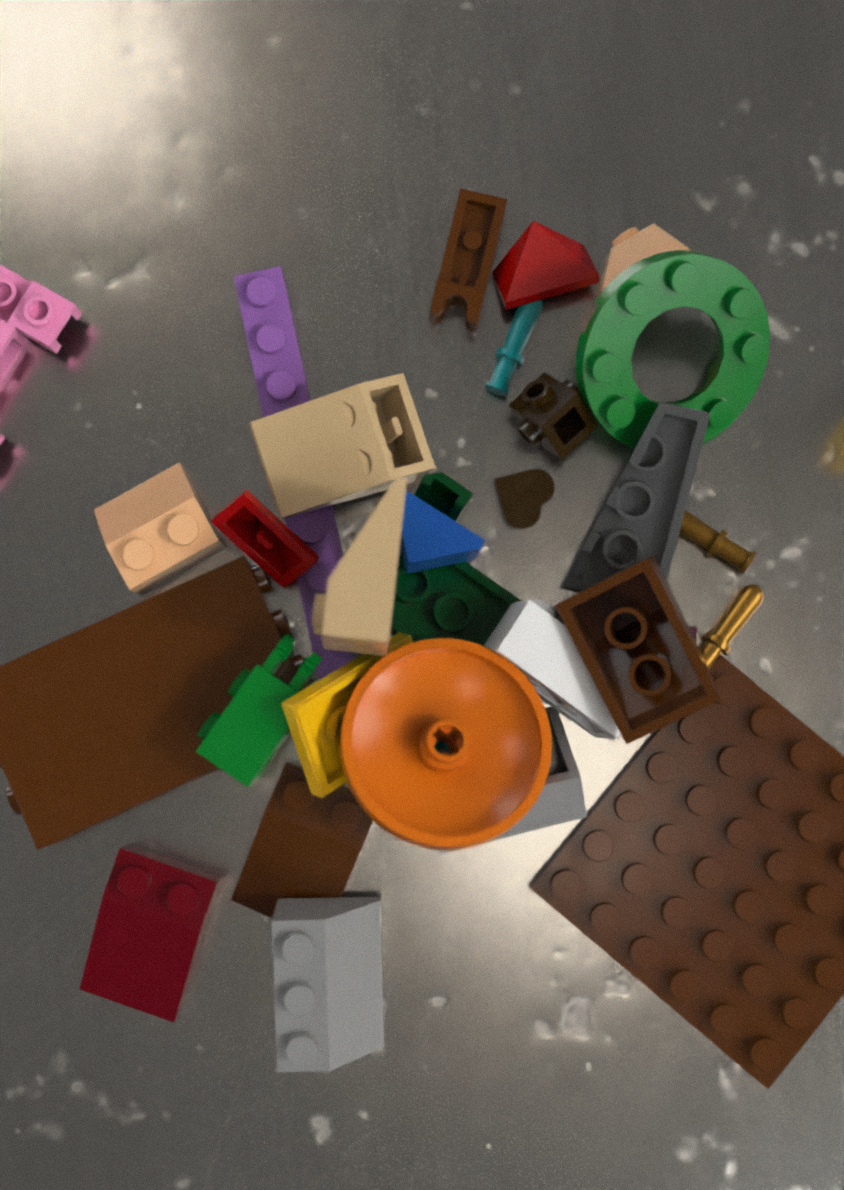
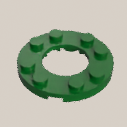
[576,250,770,449]

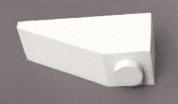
[484,599,620,738]

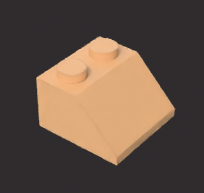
[94,462,227,596]

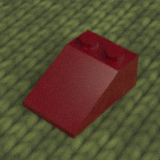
[79,843,226,1023]

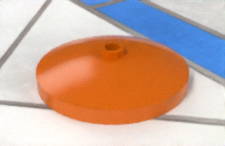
[340,638,552,850]

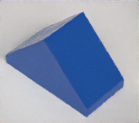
[400,490,485,574]

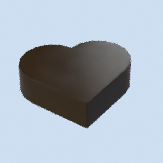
[494,469,555,531]

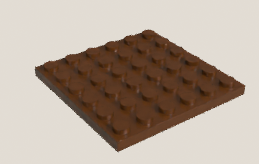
[529,655,844,1089]

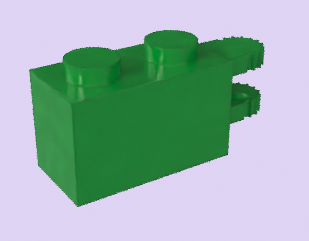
[196,634,323,788]

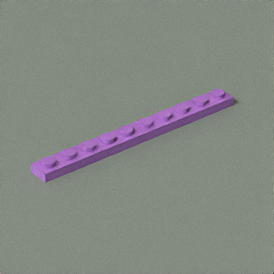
[233,266,362,680]

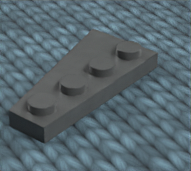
[562,401,710,591]

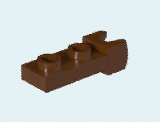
[429,188,508,333]

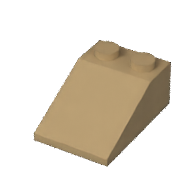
[312,477,407,656]

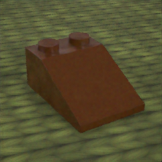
[555,555,722,745]
[231,761,374,918]

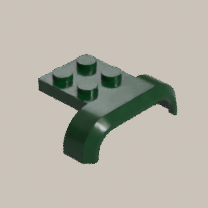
[348,472,522,658]

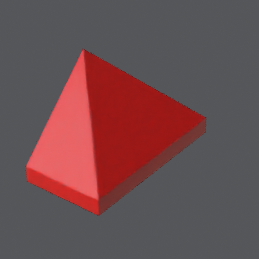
[492,220,600,310]
[211,489,319,588]

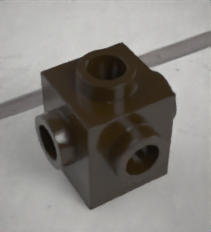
[508,372,598,459]

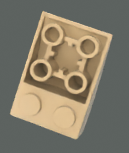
[249,373,436,519]

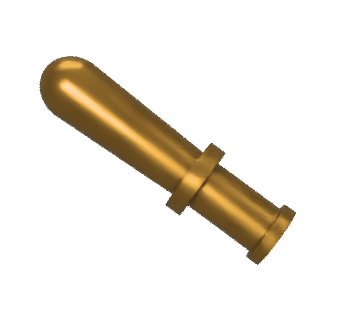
[680,510,756,574]
[700,584,764,670]

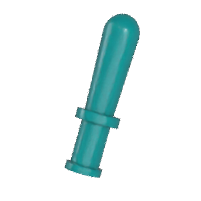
[485,300,543,397]

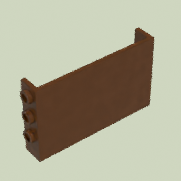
[0,555,314,850]

